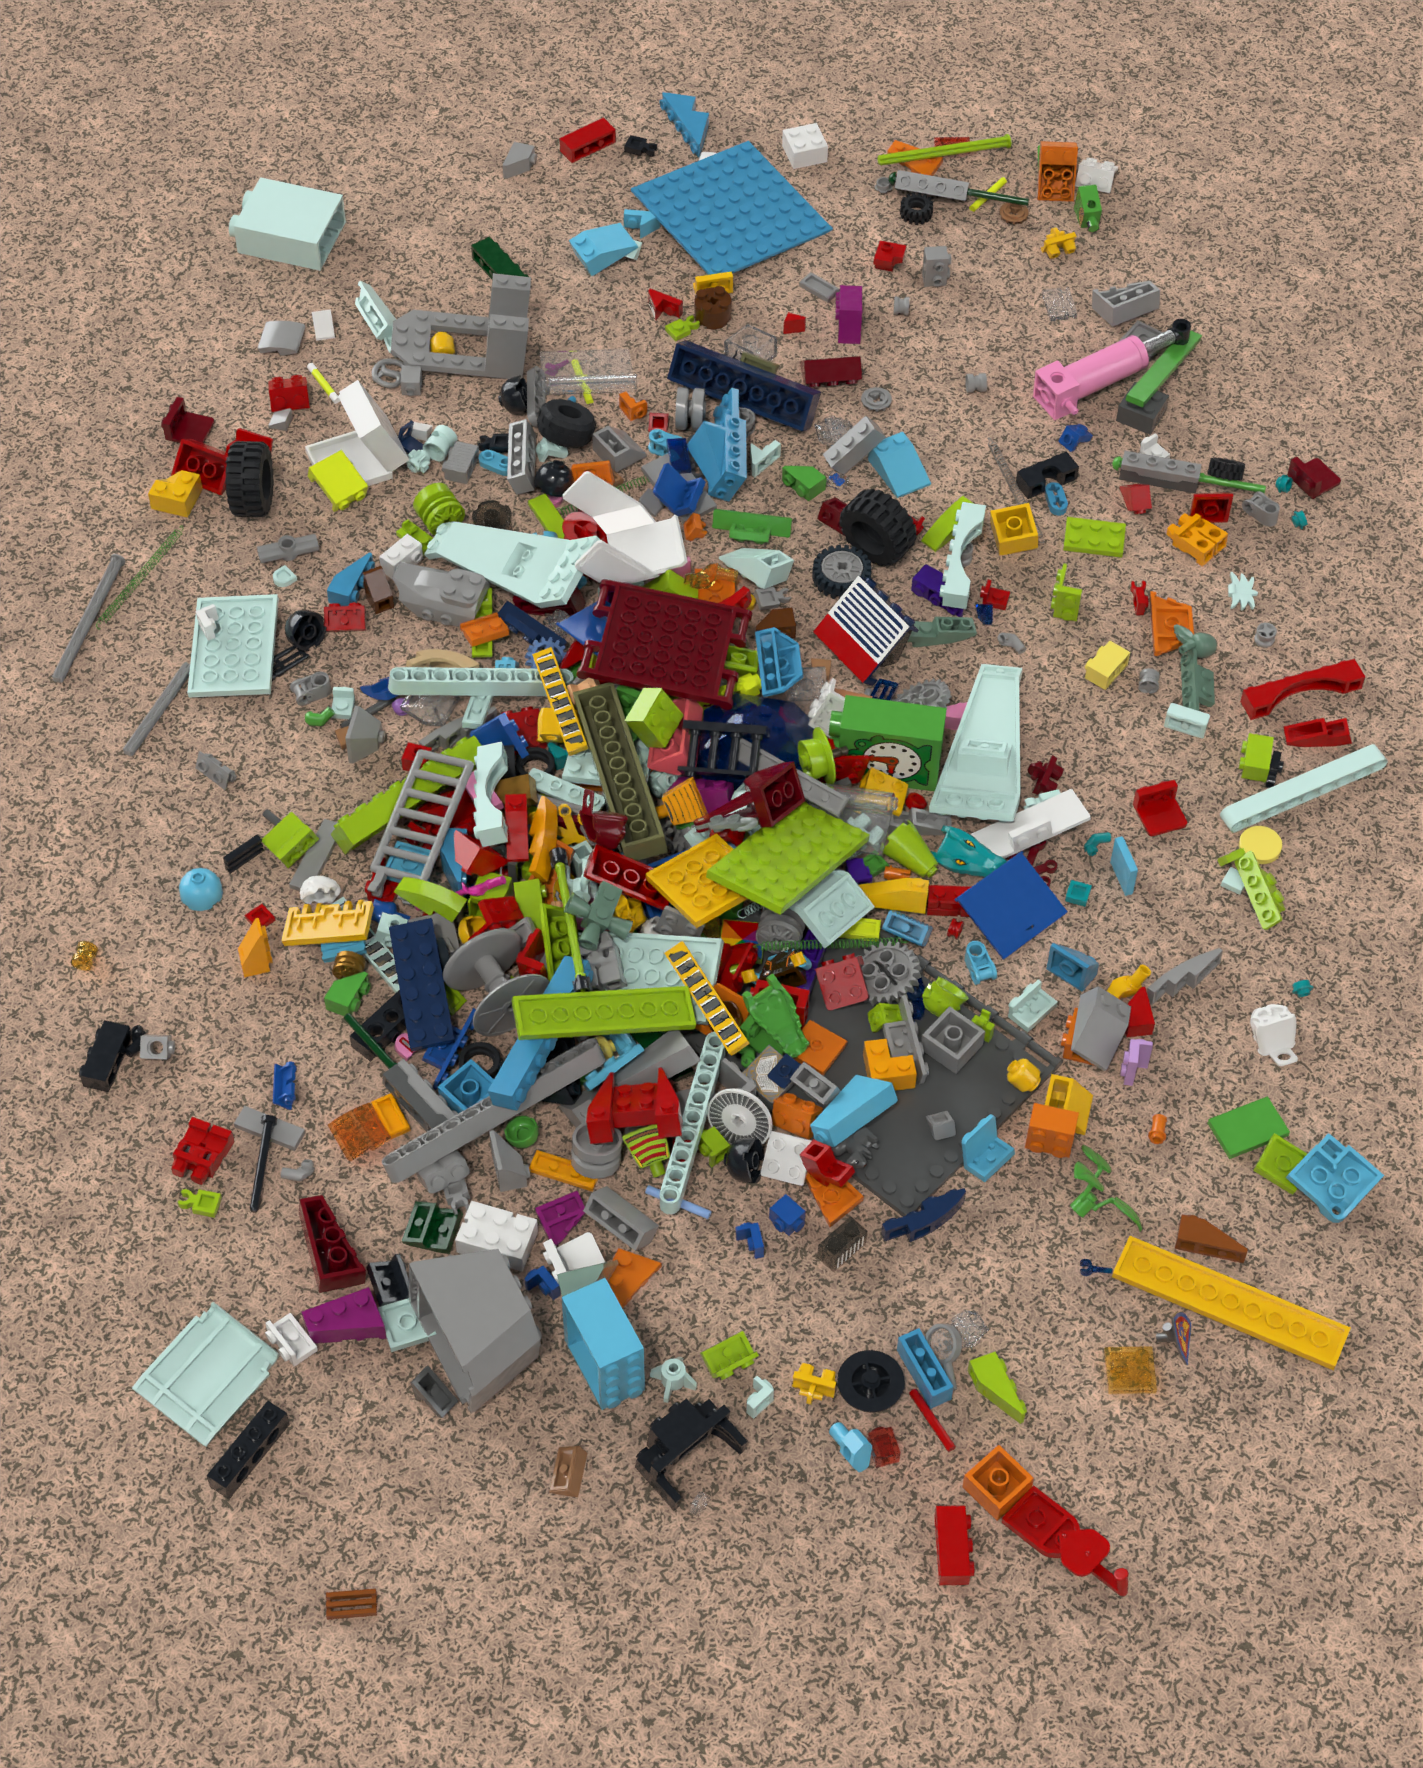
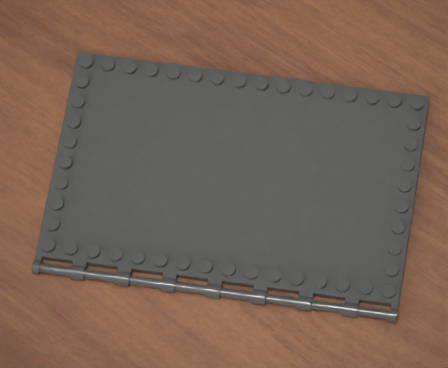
[679,902,1063,1216]

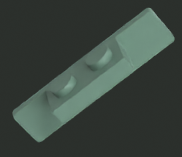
[1180,648,1215,711]

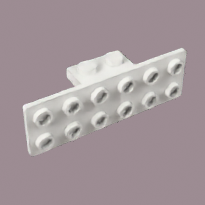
[971,789,1091,859]

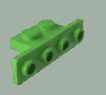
[712,509,792,544]

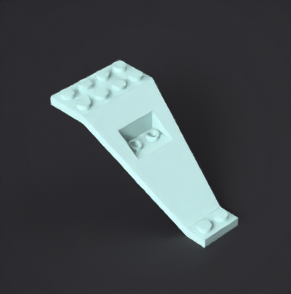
[929,664,1022,822]

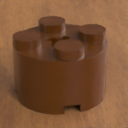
[694,286,732,330]

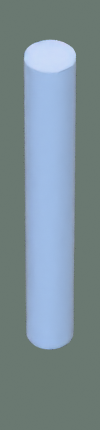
[645,1185,712,1219]

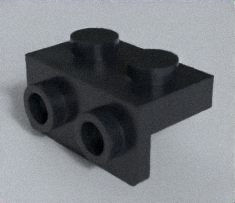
[366,1254,409,1307]

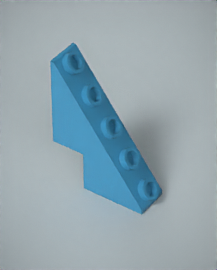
[659,92,709,157]

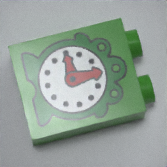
[829,695,947,792]

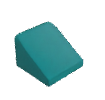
[548,742,568,770]

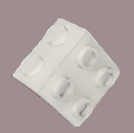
[1075,158,1118,193]
[543,1232,605,1284]

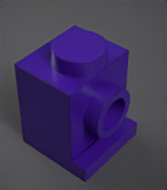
[845,858,873,885]

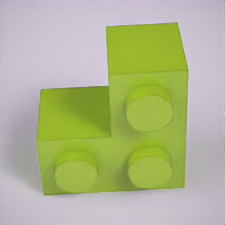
[642,569,698,599]

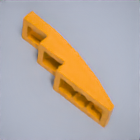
[528,796,558,882]

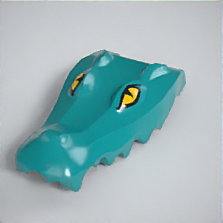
[931,825,1007,877]

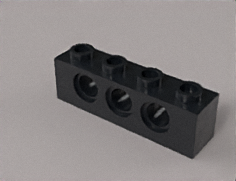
[350,990,406,1062]
[206,1401,290,1499]

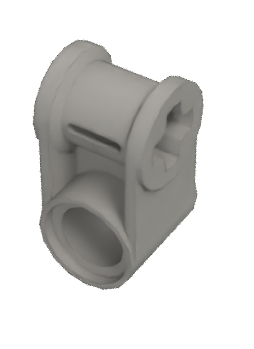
[1242,491,1280,527]
[290,671,332,706]

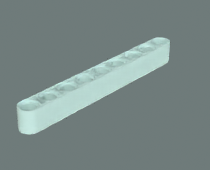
[388,667,573,696]
[1220,744,1388,833]
[660,1032,725,1215]

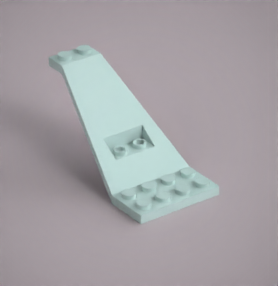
[424,521,600,608]
[684,827,875,948]

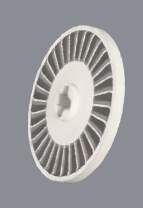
[707,1088,772,1144]

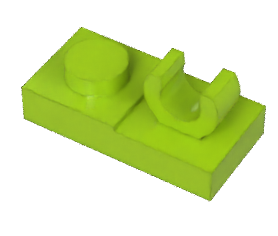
[396,519,433,556]

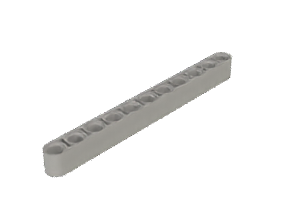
[382,1038,606,1183]

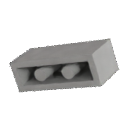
[823,416,886,475]
[583,1186,659,1251]

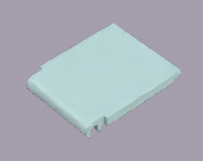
[132,1302,280,1447]

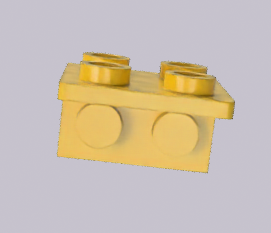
[853,767,908,817]

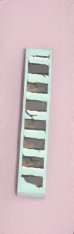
[332,897,400,993]

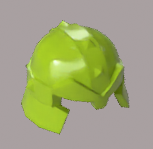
[922,977,969,1017]

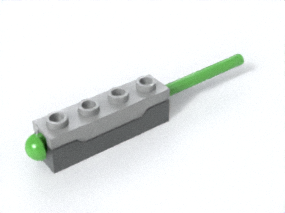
[1112,451,1266,494]

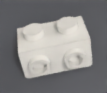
[265,1313,318,1367]

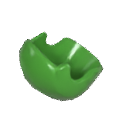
[504,1116,539,1149]

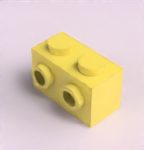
[1085,641,1130,690]

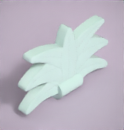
[1228,572,1258,610]

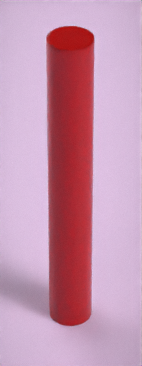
[909,1389,956,1452]

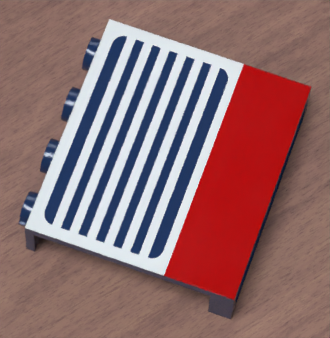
[813,576,919,686]

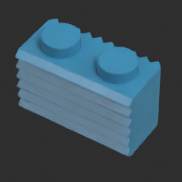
[882,910,933,946]

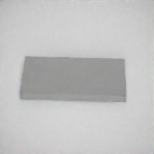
[641,451,717,524]

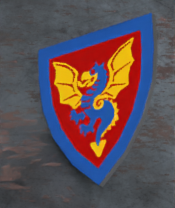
[1156,1312,1191,1365]

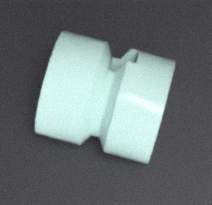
[423,425,458,462]

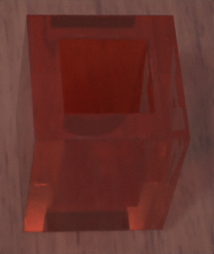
[867,1427,901,1468]

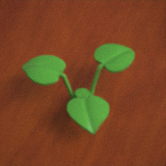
[1070,1144,1142,1232]

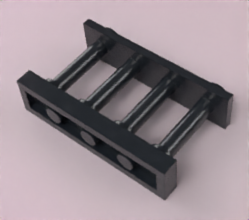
[678,720,770,779]

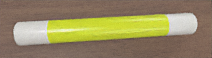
[307,363,340,404]

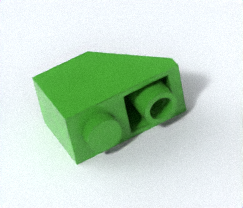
[782,466,826,501]
[324,972,371,1016]

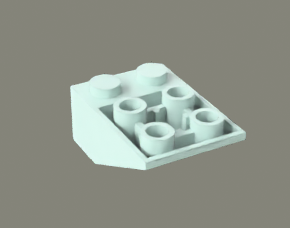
[719,548,794,589]

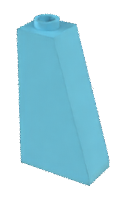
[810,1075,898,1147]

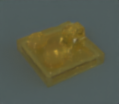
[1104,1346,1157,1394]

